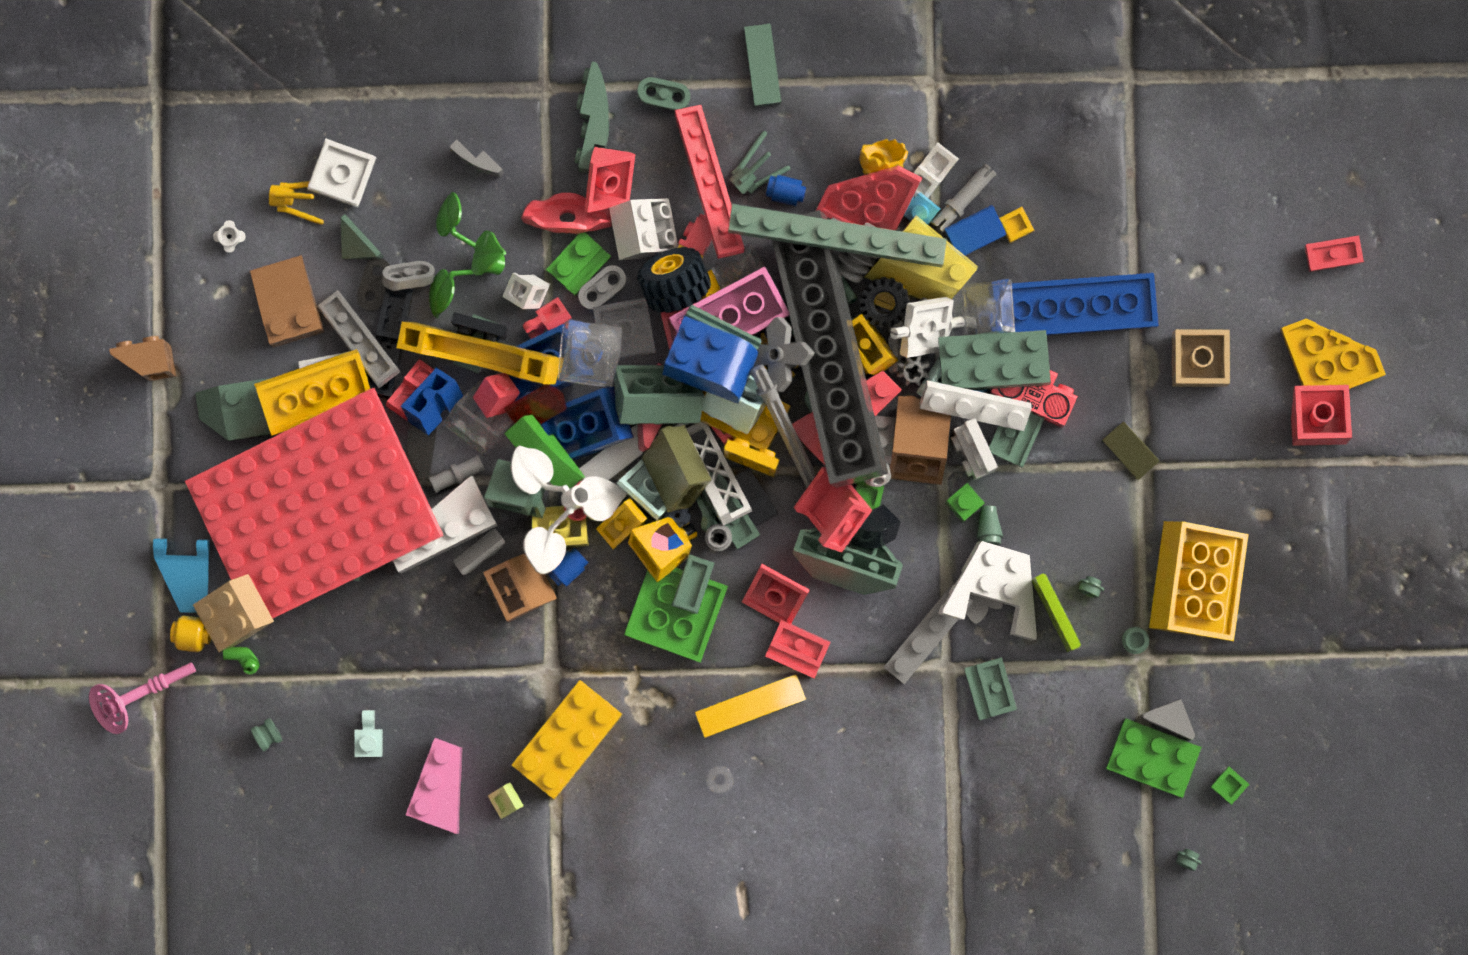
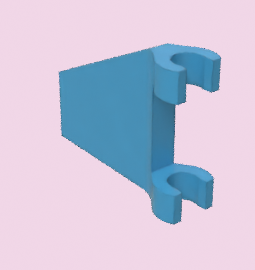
[153,538,210,613]

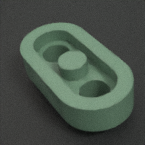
[638,77,691,111]

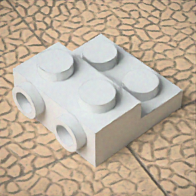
[950,418,998,480]

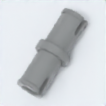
[429,455,485,493]

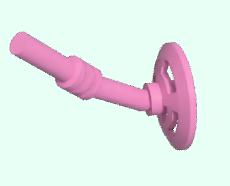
[89,662,196,734]

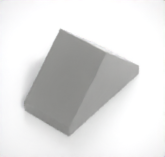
[1141,699,1195,740]

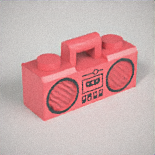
[990,370,1078,428]

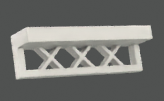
[674,421,752,526]

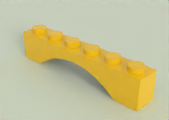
[396,322,561,384]

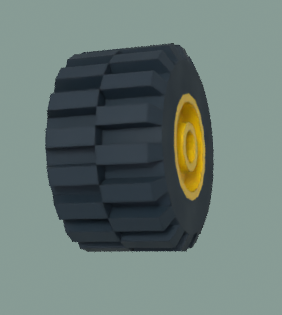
[637,247,711,313]

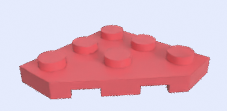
[816,165,922,231]

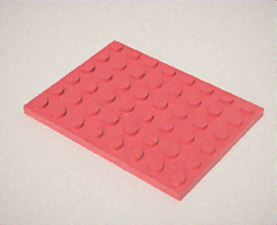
[185,388,444,619]

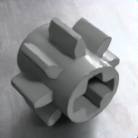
[897,355,929,386]

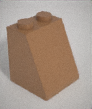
[889,396,951,485]

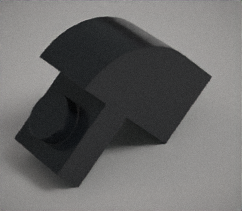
[850,504,901,549]

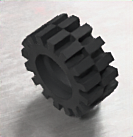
[860,277,910,328]

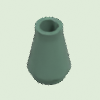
[977,505,1003,546]

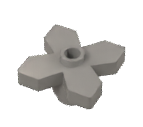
[754,317,814,392]

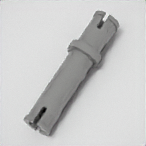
[930,163,996,234]

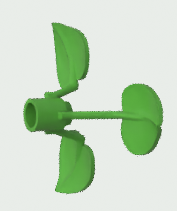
[429,192,506,319]

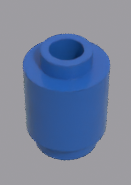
[766,175,806,206]
[548,547,588,587]

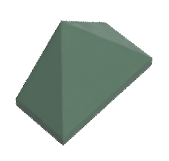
[341,214,384,260]

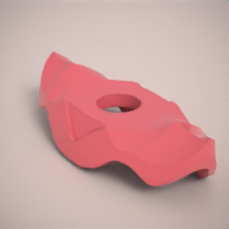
[521,193,612,234]

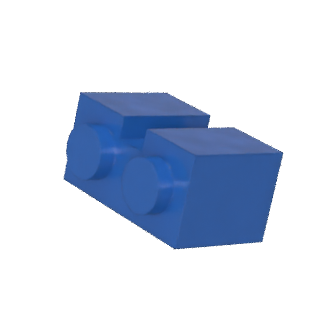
[401,368,464,436]

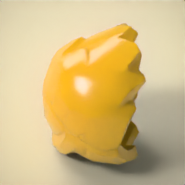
[859,139,908,175]

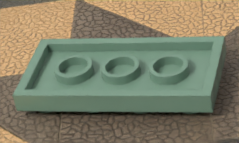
[938,330,1051,390]

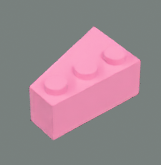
[406,738,462,834]

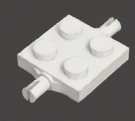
[890,297,965,358]

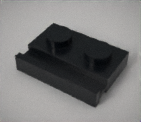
[451,312,509,342]

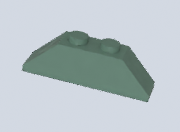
[195,378,282,441]
[792,527,903,595]

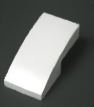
[914,143,959,198]

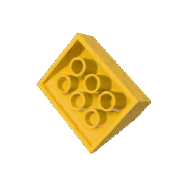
[1149,521,1248,641]

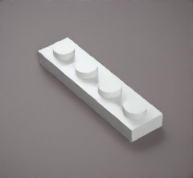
[920,381,1032,431]

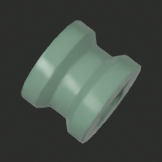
[251,718,283,752]

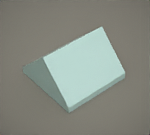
[617,459,667,521]

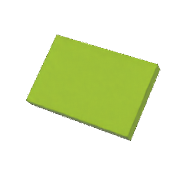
[1032,573,1081,653]

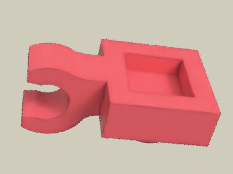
[522,297,572,339]

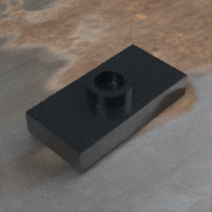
[727,467,778,527]

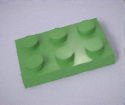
[1106,718,1202,798]

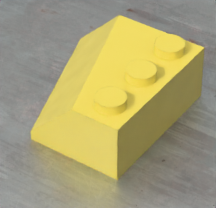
[865,215,978,300]

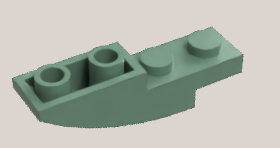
[575,62,609,174]

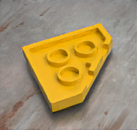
[1280,318,1386,389]

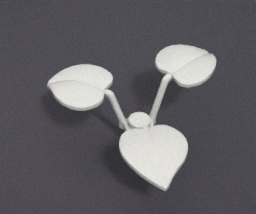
[511,446,627,574]

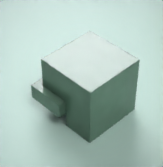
[484,459,546,518]

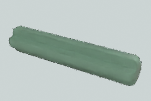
[685,305,761,350]

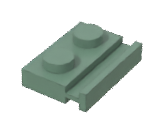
[989,412,1045,468]
[964,658,1017,720]

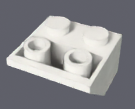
[609,199,678,260]

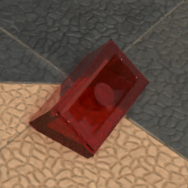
[504,384,567,424]

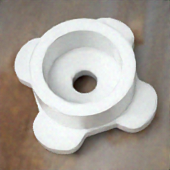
[213,220,246,253]

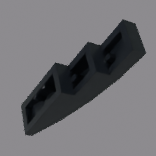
[368,288,413,399]

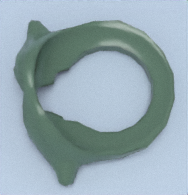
[696,494,719,532]

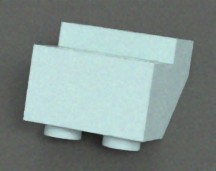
[702,370,768,434]

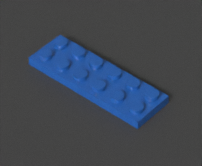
[993,273,1159,336]

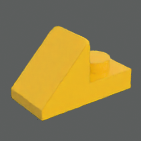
[596,498,647,549]

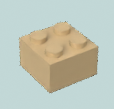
[1172,330,1230,387]
[193,574,274,652]

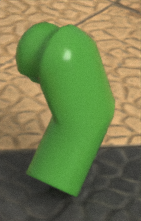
[223,647,259,675]

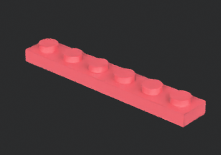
[674,105,745,259]

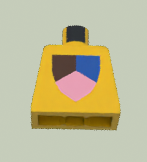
[628,517,697,582]

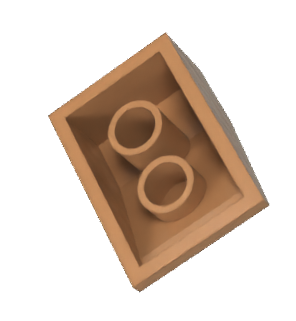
[250,255,325,348]

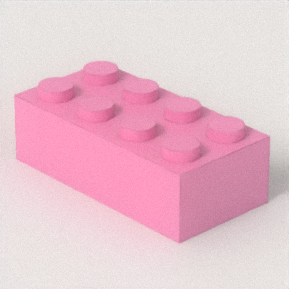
[669,267,790,336]

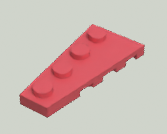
[792,371,902,466]

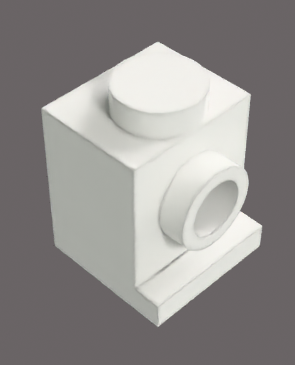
[502,273,550,309]

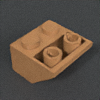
[109,336,176,381]
[483,554,557,622]

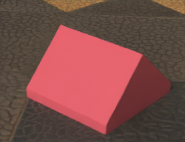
[584,147,635,213]
[742,564,809,624]

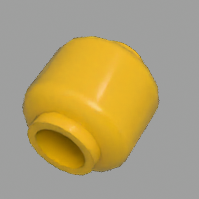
[170,615,211,652]

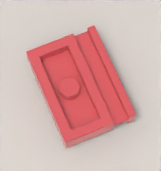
[765,620,831,678]

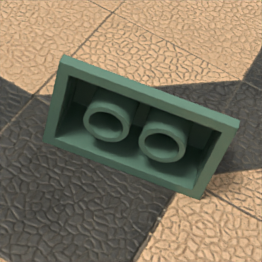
[614,365,704,425]

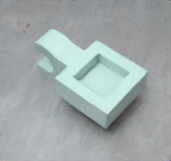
[355,710,383,757]

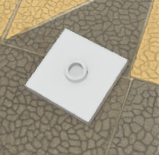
[307,139,376,208]

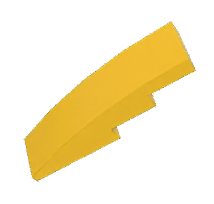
[695,674,806,738]

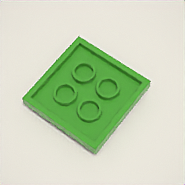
[624,568,728,663]

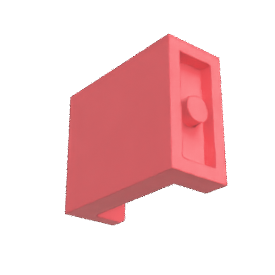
[794,467,872,553]

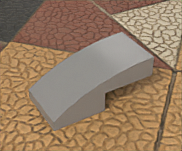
[450,140,504,177]

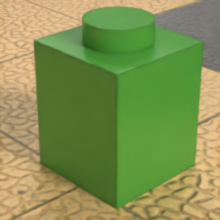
[945,483,985,523]

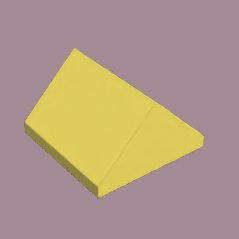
[532,506,589,548]

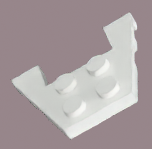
[938,541,1037,641]

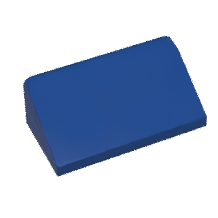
[945,205,1006,255]

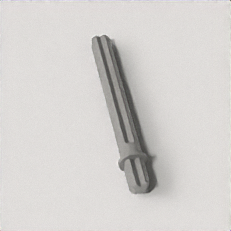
[751,364,816,488]

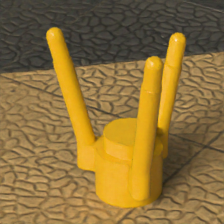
[269,181,324,225]

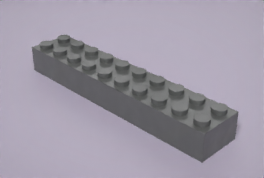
[772,210,889,488]

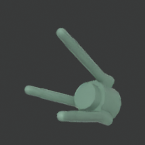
[729,131,790,195]

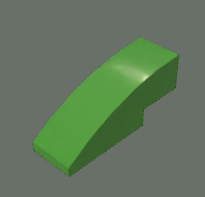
[504,415,585,488]

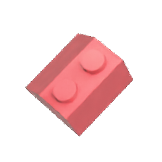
[1291,385,1352,446]

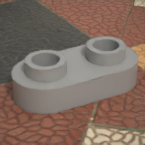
[382,261,435,291]
[578,265,626,310]

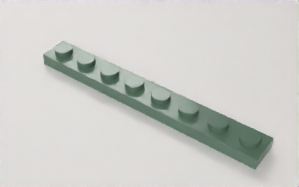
[728,204,947,268]

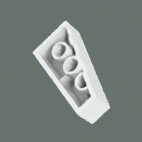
[393,475,498,574]

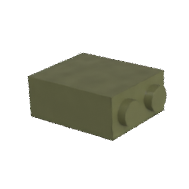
[642,425,712,512]

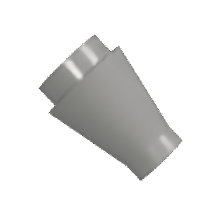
[705,524,732,551]

